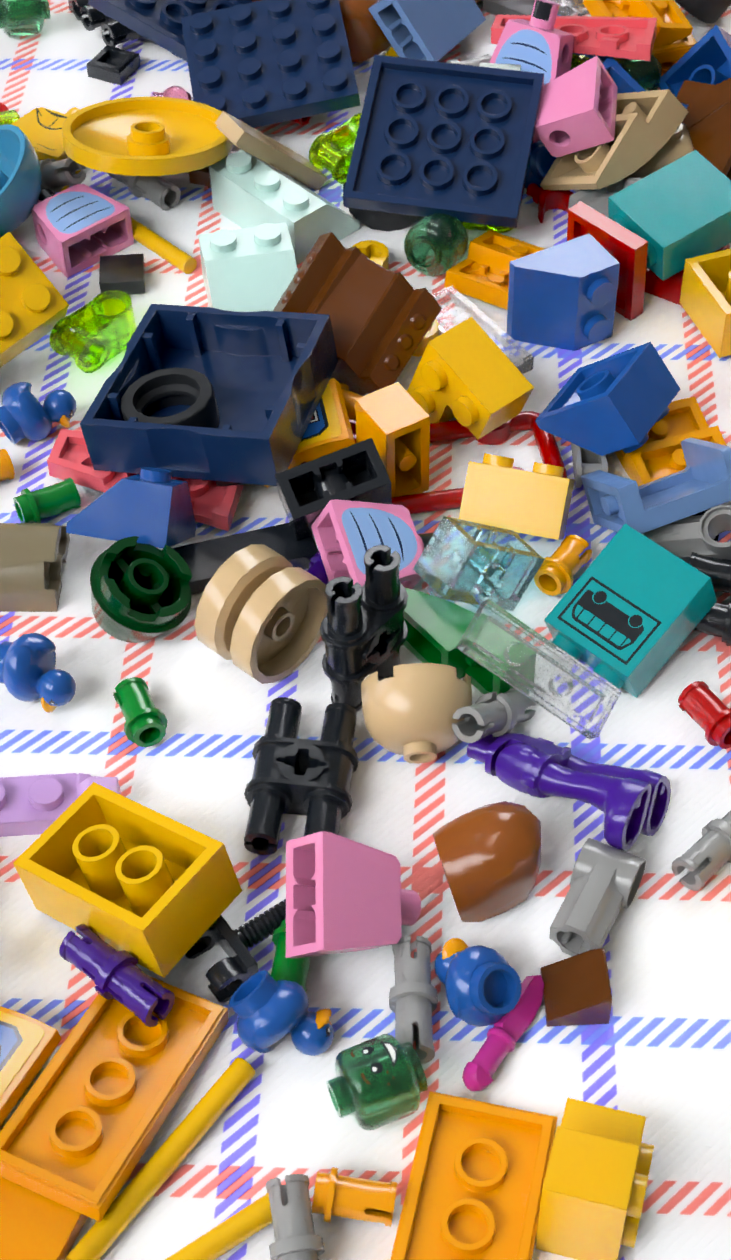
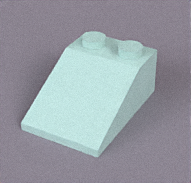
[198,223,298,312]

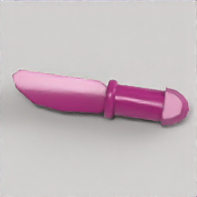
[462,975,544,1091]

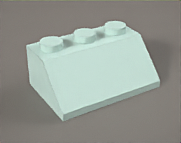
[209,149,360,265]

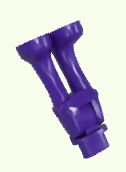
[466,733,671,851]

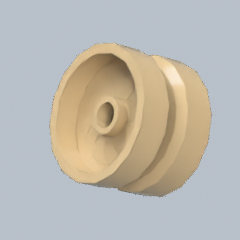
[194,544,328,684]

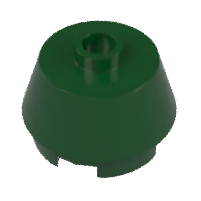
[90,536,192,643]

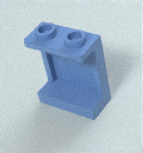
[581,437,731,534]

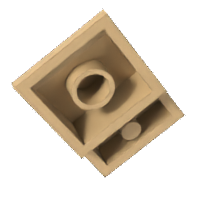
[540,89,688,190]

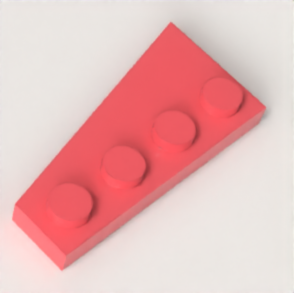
[491,15,657,61]
[47,429,244,532]

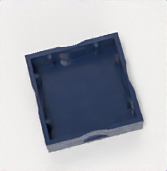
[80,304,338,486]

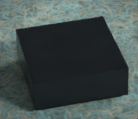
[86,45,141,86]
[99,253,145,296]

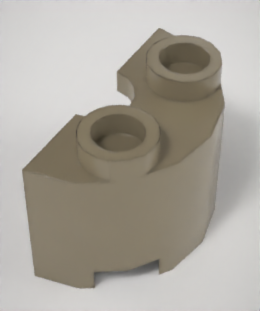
[0,523,70,612]

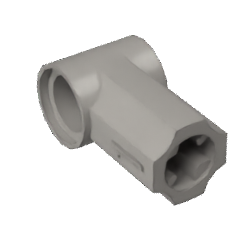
[644,505,731,564]
[549,838,646,956]

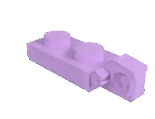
[0,773,121,837]

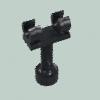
[185,899,286,1003]

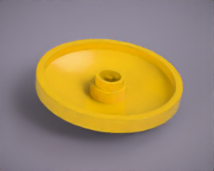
[62,97,233,176]

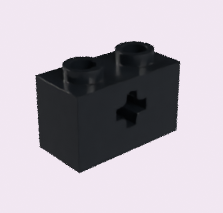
[275,438,392,541]

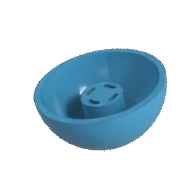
[0,124,41,237]

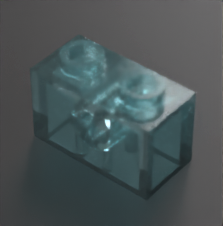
[413,516,545,611]

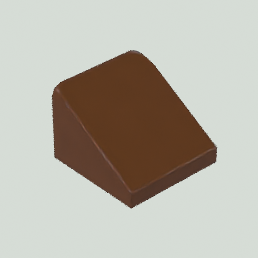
[540,948,612,1027]

